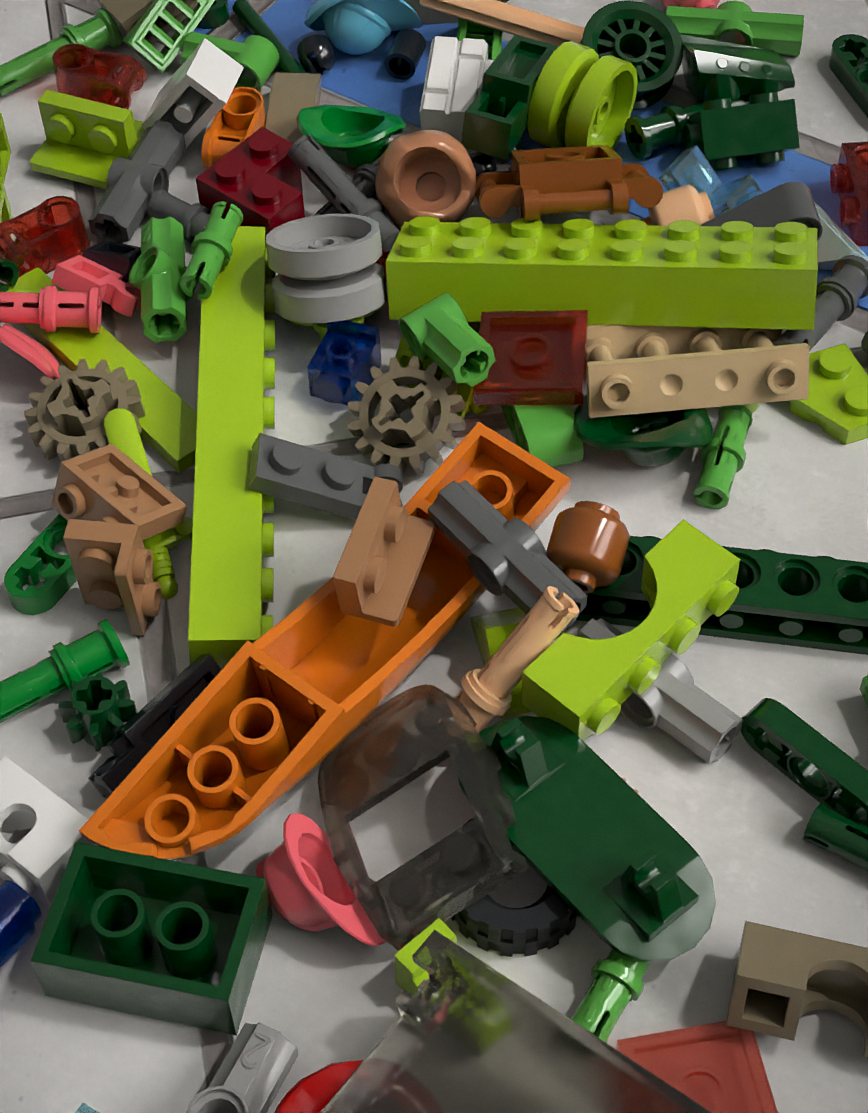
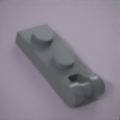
[248,433,403,520]

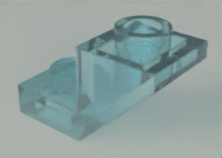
[659,145,763,217]

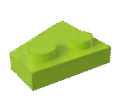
[789,343,868,445]

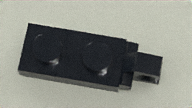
[88,654,221,797]

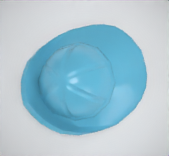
[304,0,423,55]

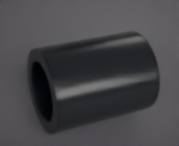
[384,28,426,80]

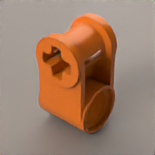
[201,87,266,170]

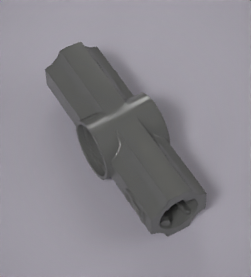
[88,120,186,243]
[428,480,587,634]

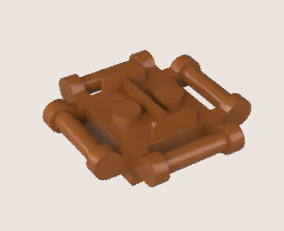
[475,144,664,221]

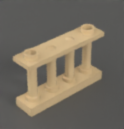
[569,324,810,418]

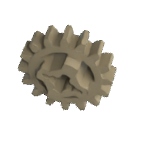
[347,356,466,475]
[24,359,145,462]

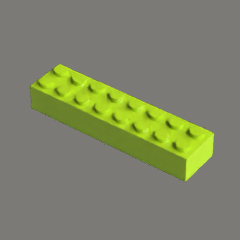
[386,216,818,330]

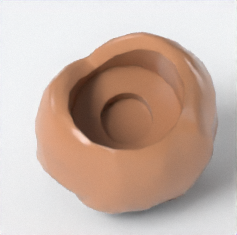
[375,130,476,229]

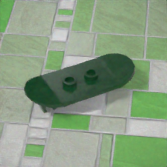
[457,716,716,962]

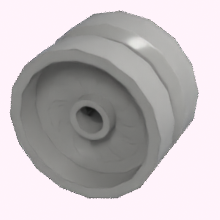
[266,214,388,323]

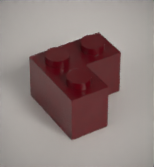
[196,127,305,247]

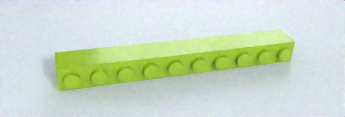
[188,226,276,670]

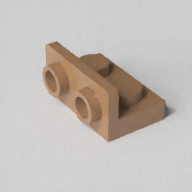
[52,443,187,540]
[332,476,435,627]
[63,519,162,636]

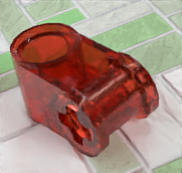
[52,43,146,109]
[0,196,90,278]

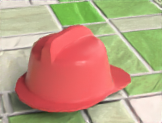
[256,813,389,946]

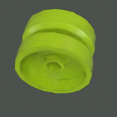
[527,41,638,150]

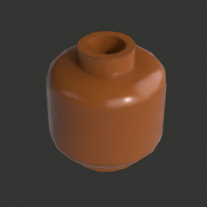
[546,501,630,594]

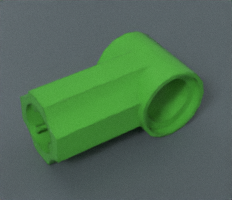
[181,31,280,91]
[398,293,496,387]

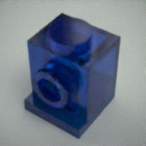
[307,320,382,405]

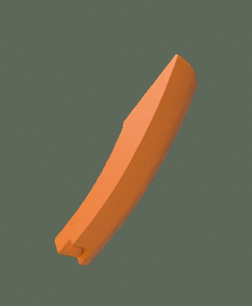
[79,422,571,859]

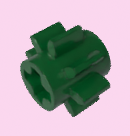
[58,672,137,751]

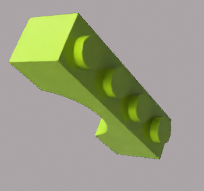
[522,519,740,741]

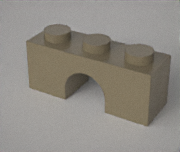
[726,921,868,1058]

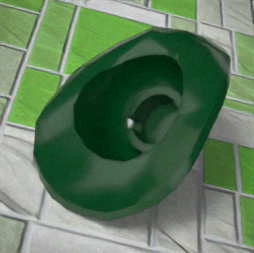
[574,393,713,467]

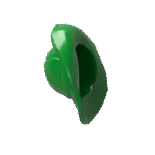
[296,104,407,168]

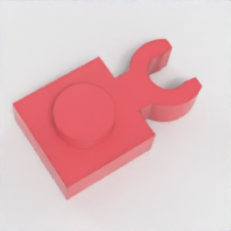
[51,255,141,317]

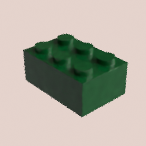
[31,842,273,1035]

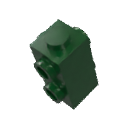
[684,92,800,171]

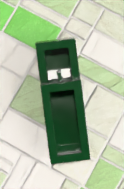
[461,35,559,160]

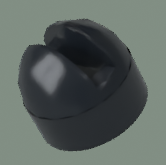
[297,35,335,75]

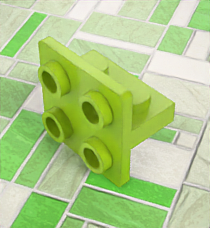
[30,90,145,189]

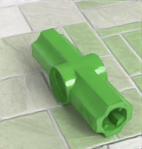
[666,0,804,57]
[129,217,190,343]

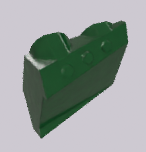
[680,34,795,102]

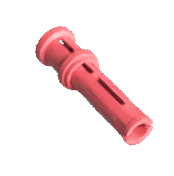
[0,285,102,333]

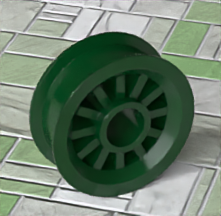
[580,1,683,110]

